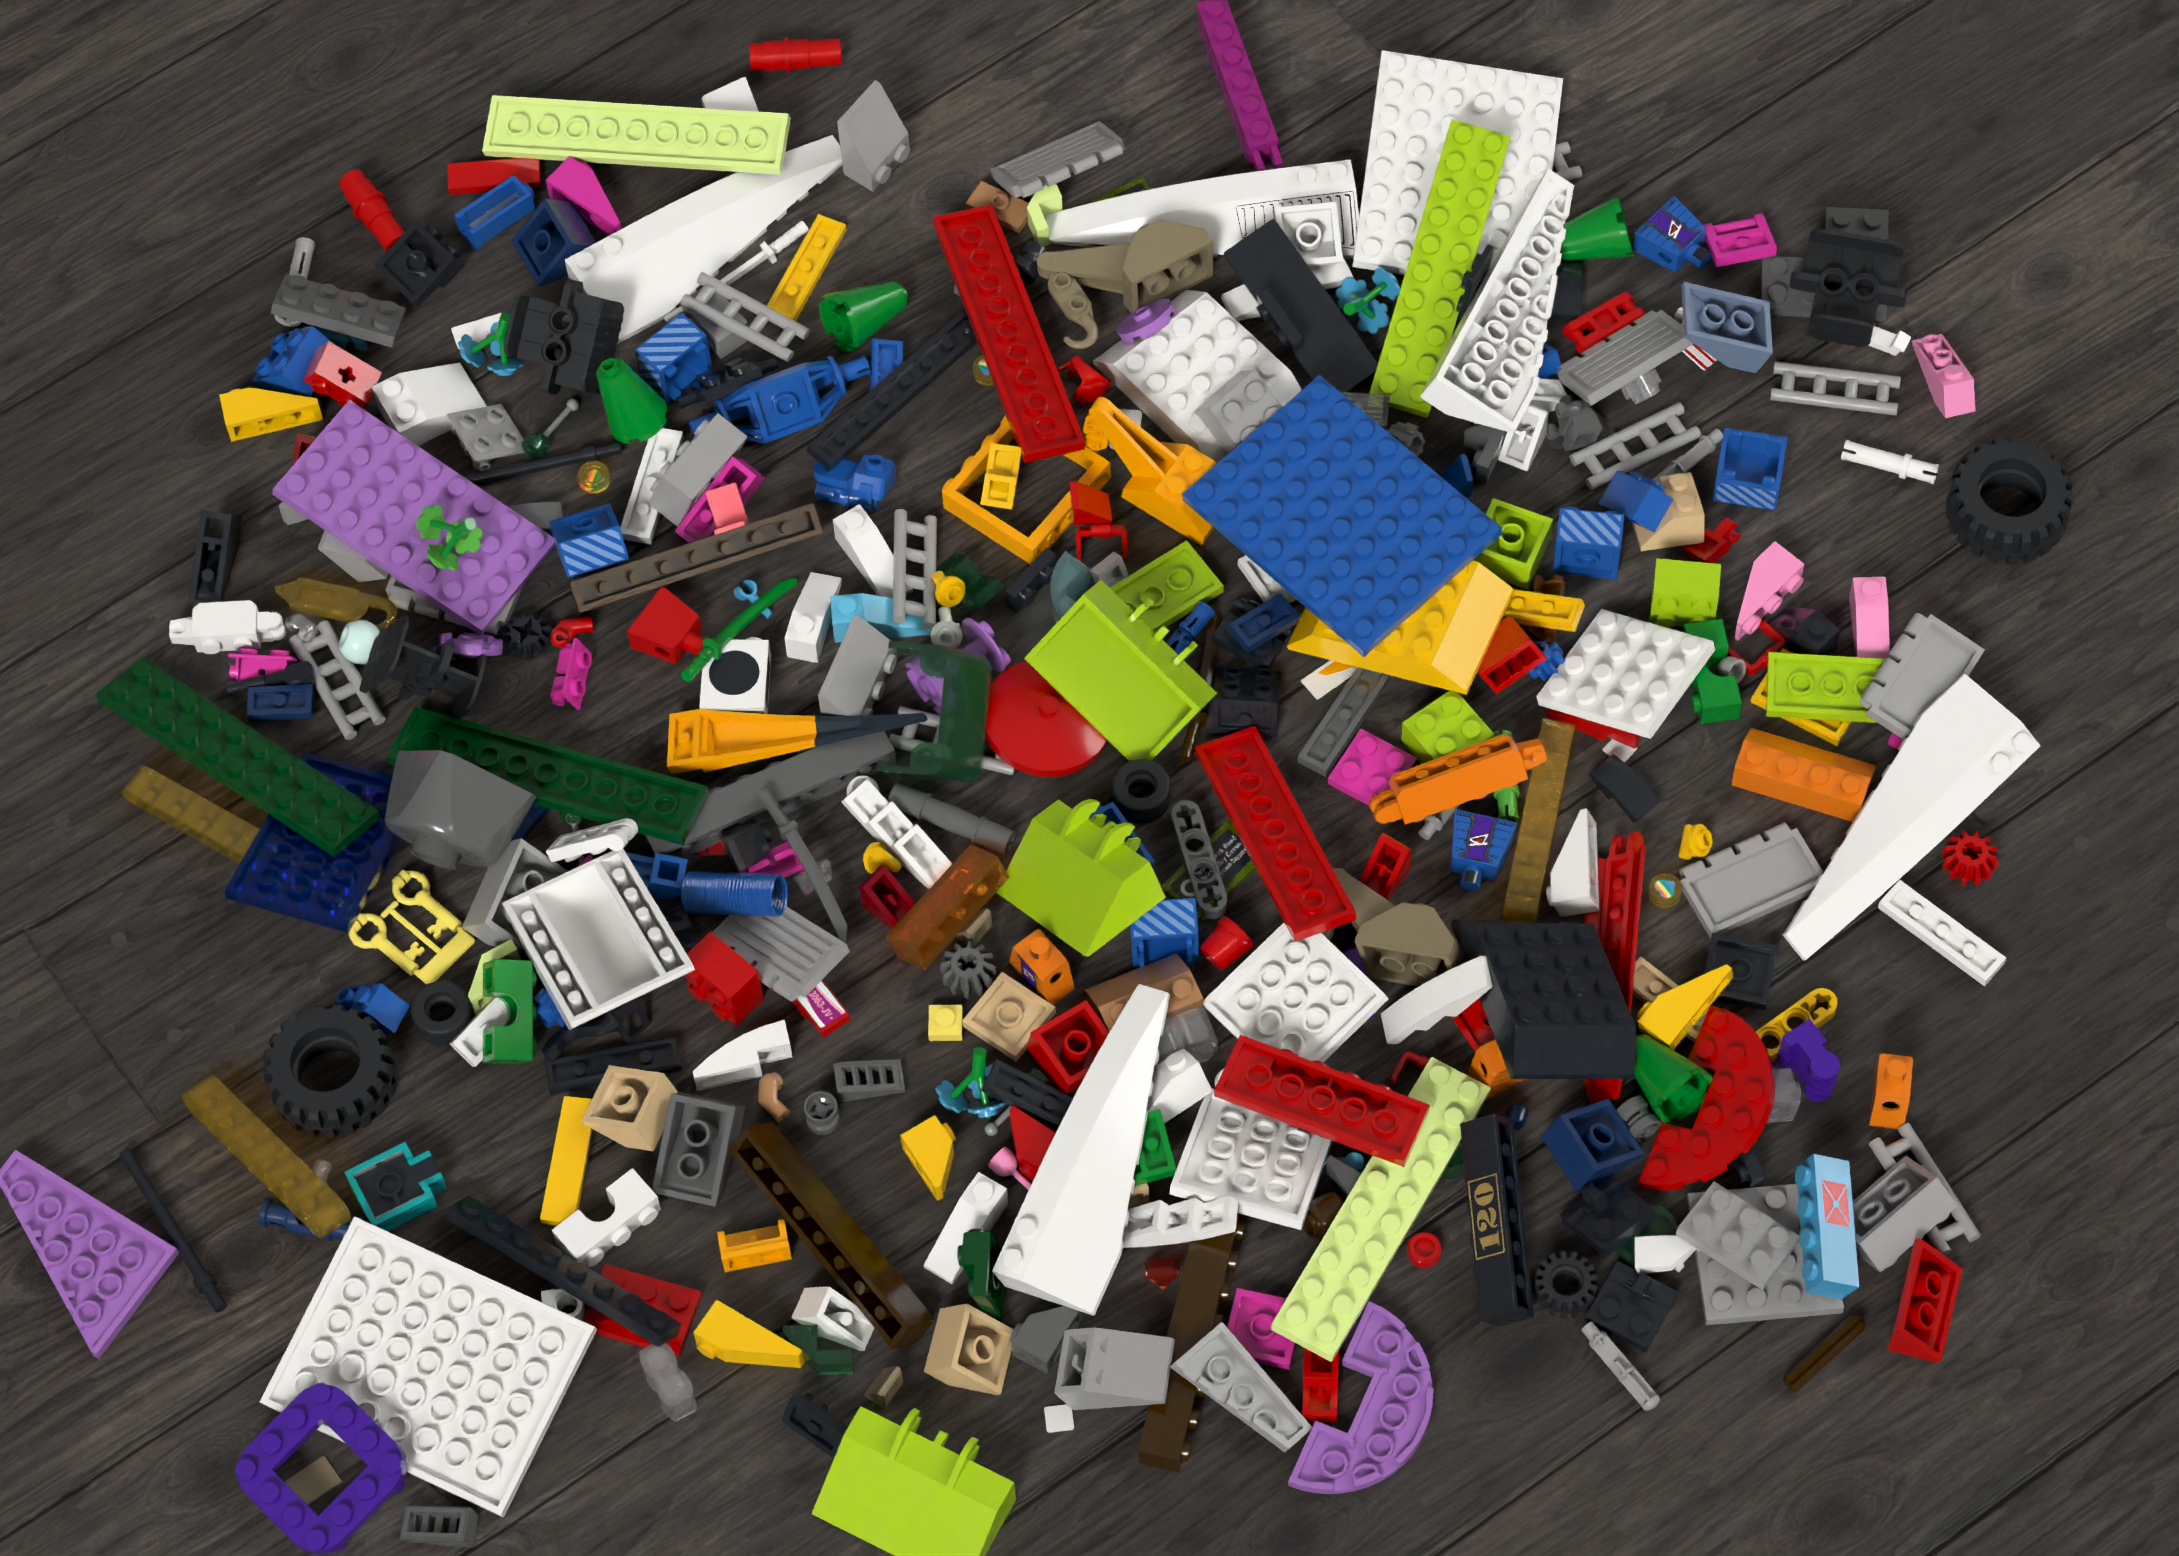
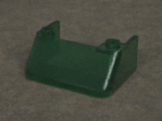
[876,641,992,783]

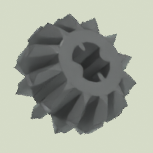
[940,940,997,999]

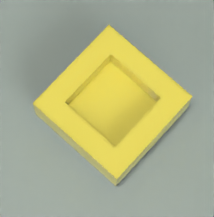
[928,1005,963,1041]

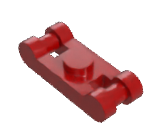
[1562,292,1646,356]

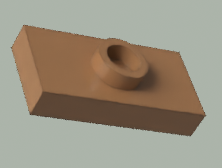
[966,181,1029,234]

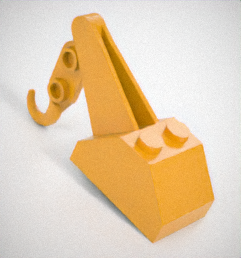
[1082,397,1216,546]

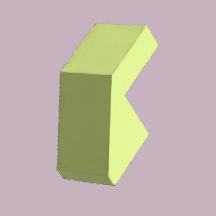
[1027,184,1063,247]
[468,939,521,1015]

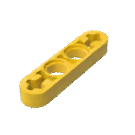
[1756,988,1838,1062]

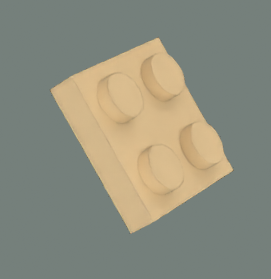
[962,972,1056,1062]

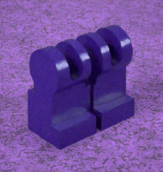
[1776,1019,1840,1102]

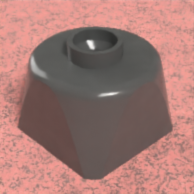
[385,750,536,870]

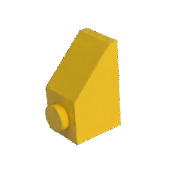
[900,1115,956,1201]

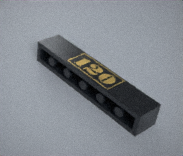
[1460,1113,1534,1327]

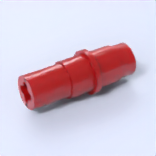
[749,37,842,73]
[339,169,405,252]

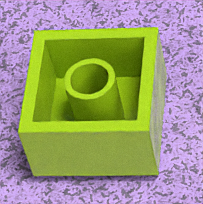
[1473,498,1553,590]
[1649,558,1721,628]
[1401,690,1494,764]

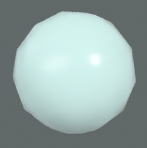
[339,620,380,664]

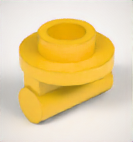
[931,571,965,607]
[1678,824,1713,860]
[863,842,902,874]

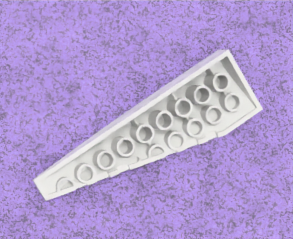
[565,135,843,344]
[1783,674,2040,960]
[992,984,1170,1316]

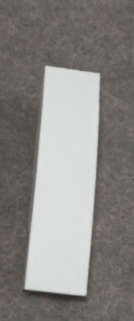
[1221,255,1353,321]
[841,779,960,895]
[1381,956,1493,1044]
[1122,1195,1239,1248]

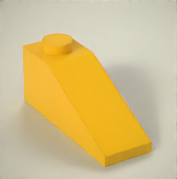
[219,387,323,442]
[1637,964,1733,1050]
[693,1300,805,1368]

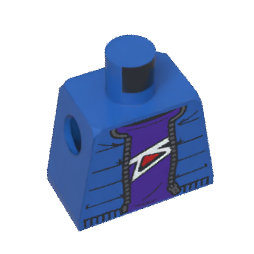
[1633,196,1711,271]
[1451,809,1517,891]

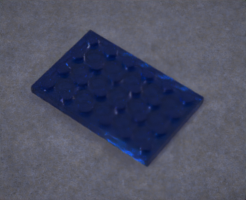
[225,752,401,933]

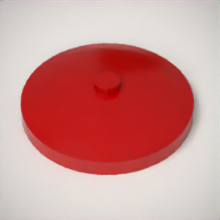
[982,661,1108,777]

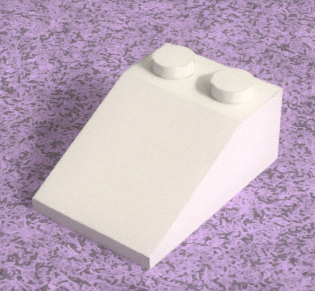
[372,362,486,446]

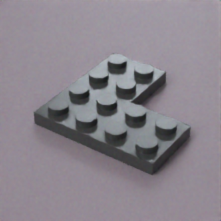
[1761,207,1889,321]

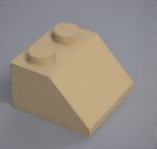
[1632,472,1705,551]
[581,1065,678,1151]
[924,1304,1014,1395]

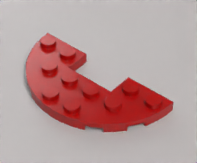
[1638,1005,1775,1191]

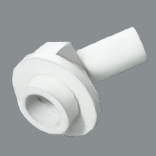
[930,607,963,651]

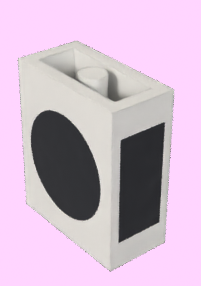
[699,637,771,714]

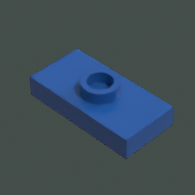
[870,338,903,391]

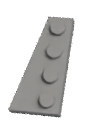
[1170,1322,1312,1452]

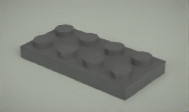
[270,274,406,347]

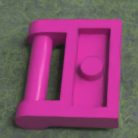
[1702,213,1777,267]

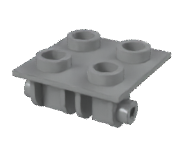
[447,404,530,471]

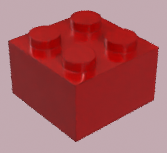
[685,931,764,1027]
[1026,1000,1109,1096]

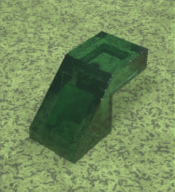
[936,553,1004,608]
[783,1325,854,1376]

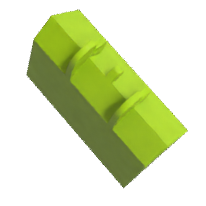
[1024,580,1217,762]
[996,799,1166,957]
[812,1406,1016,1556]

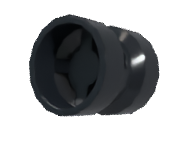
[1014,241,1048,284]

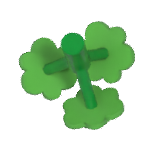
[416,504,483,571]

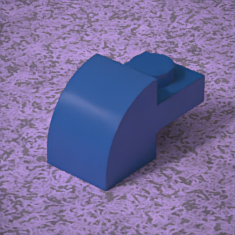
[626,852,688,900]

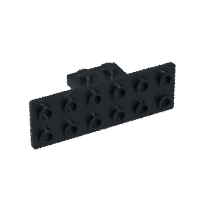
[1224,219,1378,395]

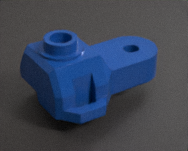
[814,454,896,512]

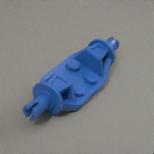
[688,355,871,444]

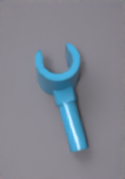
[734,580,773,619]

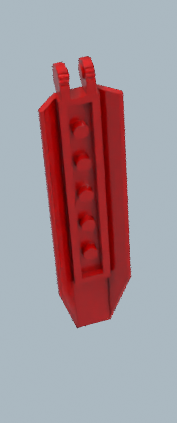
[1583,831,1646,1104]

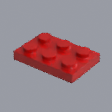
[583,1264,702,1358]

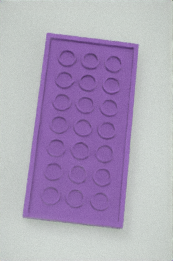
[272,400,556,636]

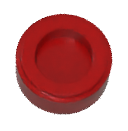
[1407,1232,1442,1268]

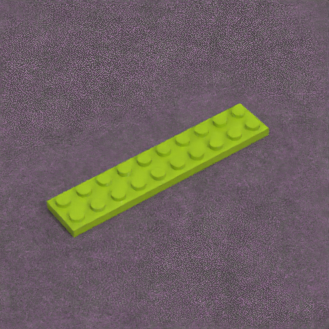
[1368,119,1511,418]

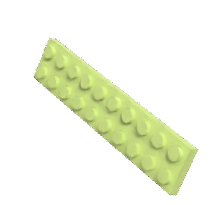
[482,95,791,175]
[1271,1057,1491,1362]

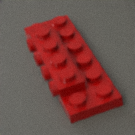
[1214,1035,1430,1167]

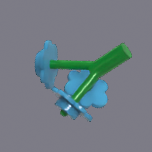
[1335,267,1400,334]
[458,313,524,376]
[935,1047,1007,1118]

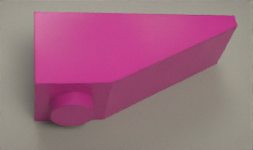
[546,156,621,236]
[675,456,765,543]

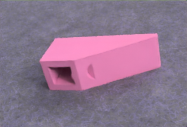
[1912,334,1975,418]
[1735,541,1804,641]

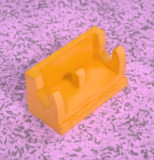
[717,1219,792,1272]

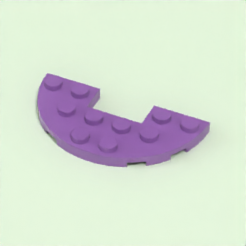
[1288,1301,1433,1494]

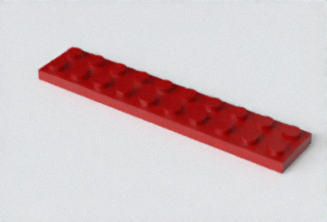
[933,204,1086,463]

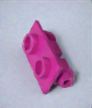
[550,638,592,710]
[228,648,299,683]
[736,841,804,879]

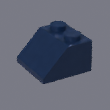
[511,198,596,286]
[1541,1098,1644,1192]

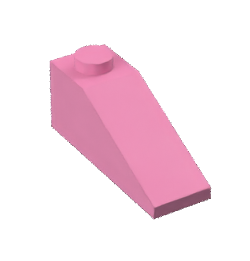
[1849,577,1890,659]

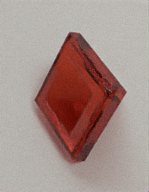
[1145,1258,1180,1290]

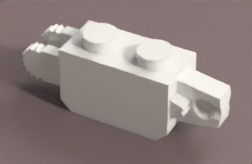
[169,600,287,654]

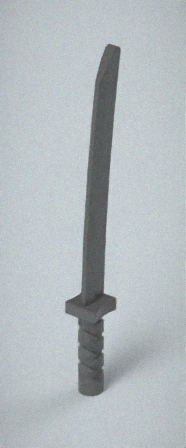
[758,788,848,943]

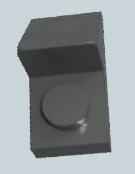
[1464,424,1507,484]

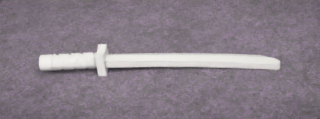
[664,221,809,322]

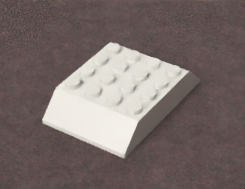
[1093,290,1302,464]
[502,849,695,1030]

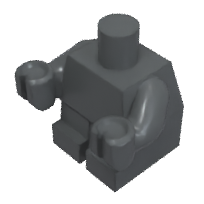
[1546,395,1602,451]

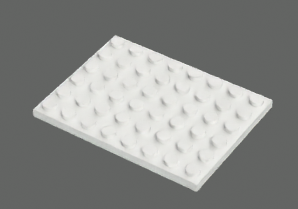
[1352,50,1563,275]
[260,1216,597,1518]

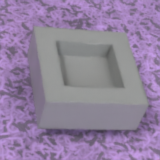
[1090,552,1129,588]

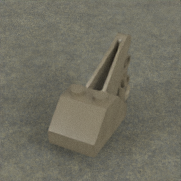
[1037,220,1213,349]
[1321,868,1463,987]

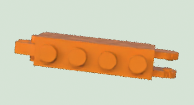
[1368,734,1547,825]

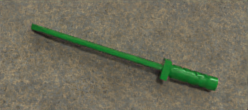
[681,578,798,682]

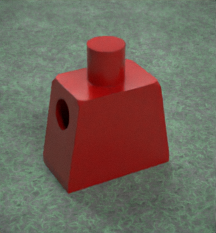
[627,586,705,664]
[1478,617,1547,694]

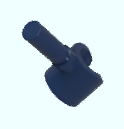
[1478,1104,1527,1130]

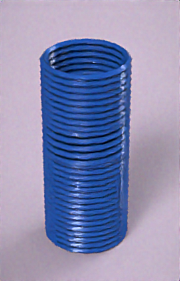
[681,871,788,917]

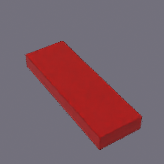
[448,158,541,195]

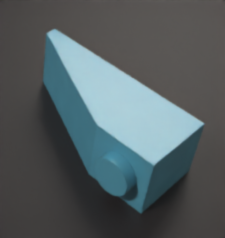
[831,593,931,643]

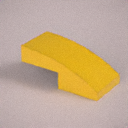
[980,443,1021,510]

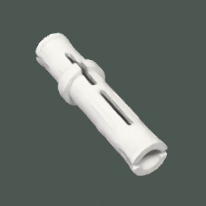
[1841,440,1939,485]

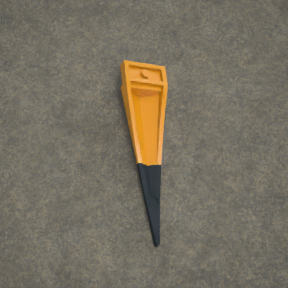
[667,709,928,774]

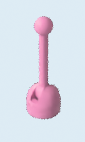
[988,1147,1031,1190]

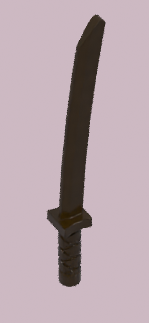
[1179,604,1221,763]

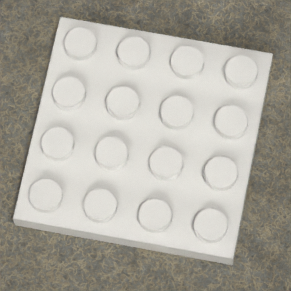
[1536,609,1715,739]
[1203,923,1388,1062]
[1169,1088,1333,1230]

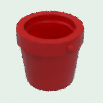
[1199,916,1254,971]

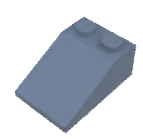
[1681,282,1773,373]

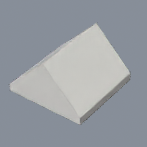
[1274,201,1343,266]

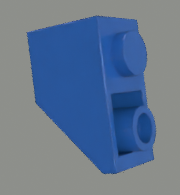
[336,983,410,1034]

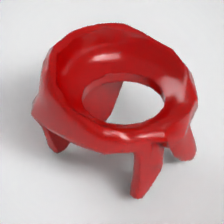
[1057,355,1112,407]

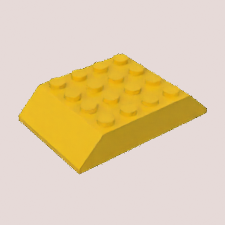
[1287,561,1514,695]

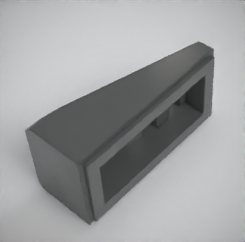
[833,1059,906,1103]
[400,1505,479,1548]

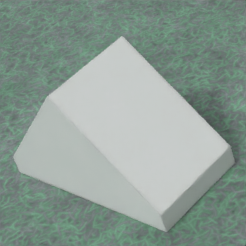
[1498,405,1548,471]

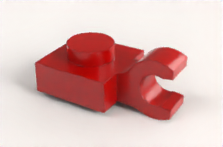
[1683,518,1741,563]

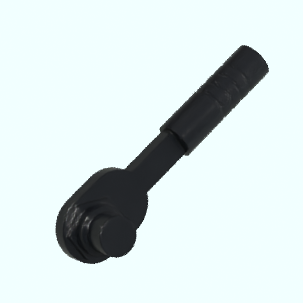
[227,661,316,695]

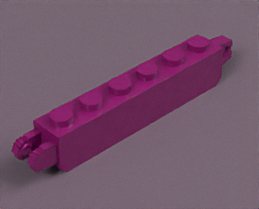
[1196,0,1283,171]

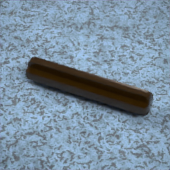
[1783,1314,1865,1392]

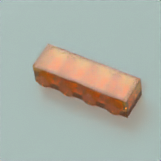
[886,844,1010,971]

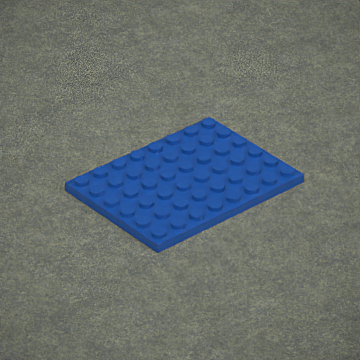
[1182,375,1502,657]

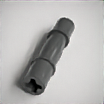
[888,782,1016,855]

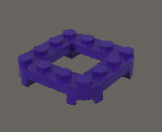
[235,1383,407,1555]

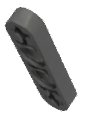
[1171,800,1227,919]

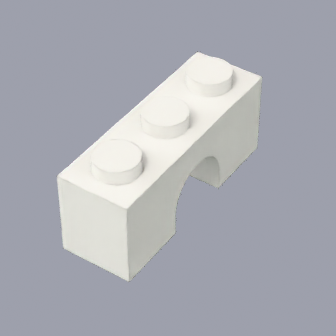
[552,1168,661,1267]

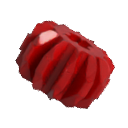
[1942,830,1999,887]

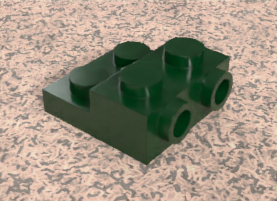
[957,1228,1005,1322]

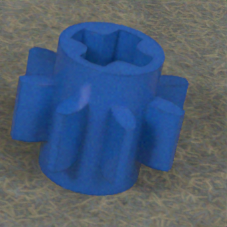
[1528,640,1565,681]
[532,988,565,1028]

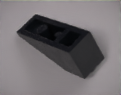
[188,510,242,606]

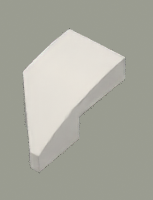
[1635,1235,1700,1274]

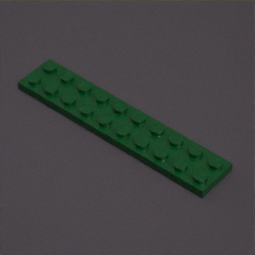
[97,657,380,857]
[387,707,709,845]

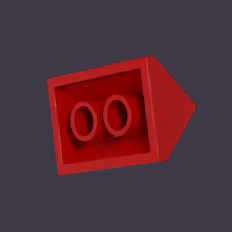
[1888,1238,1963,1363]

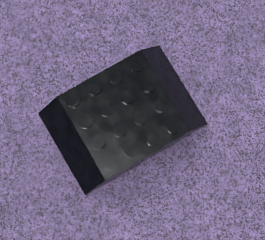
[1451,919,1636,1079]

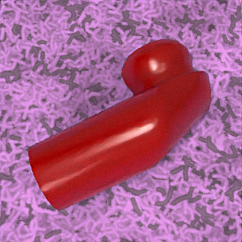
[550,617,594,648]

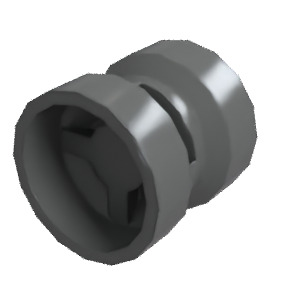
[804,1091,840,1135]
[1617,1095,1662,1143]

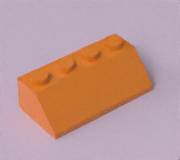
[1731,728,1877,822]

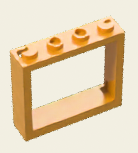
[942,415,1111,564]

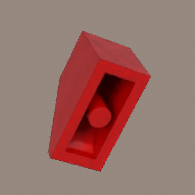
[1009,1105,1056,1181]

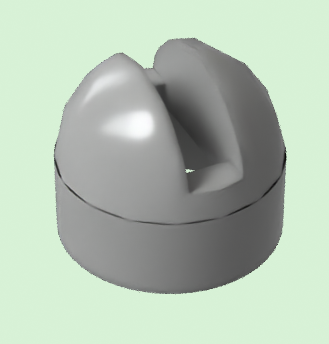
[1717,657,1746,684]

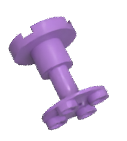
[905,618,1011,716]

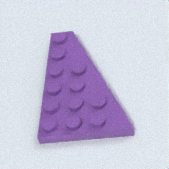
[0,1150,179,1359]

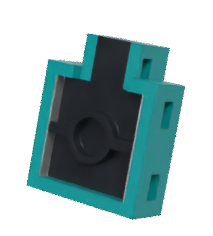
[344,1142,447,1232]

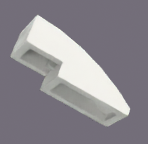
[693,1020,792,1091]

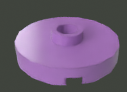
[1116,299,1176,344]
[438,632,503,658]

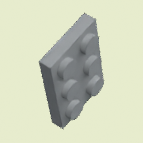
[1675,1182,1800,1290]

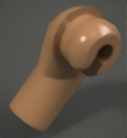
[758,1072,790,1123]

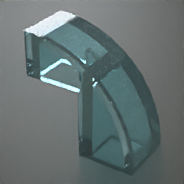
[1050,551,1091,623]

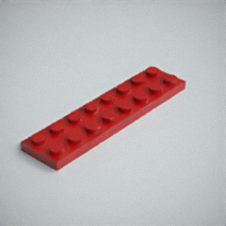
[1195,726,1356,942]

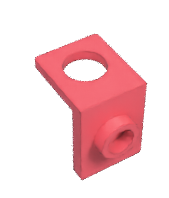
[705,482,749,535]

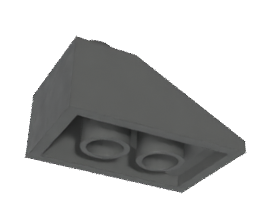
[652,1092,746,1207]

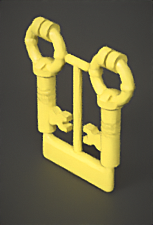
[348,870,475,985]

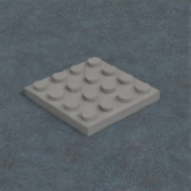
[1687,1184,1844,1325]

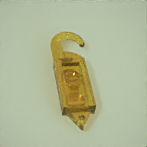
[275,577,397,631]

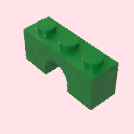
[1683,619,1742,724]
[483,959,536,1064]

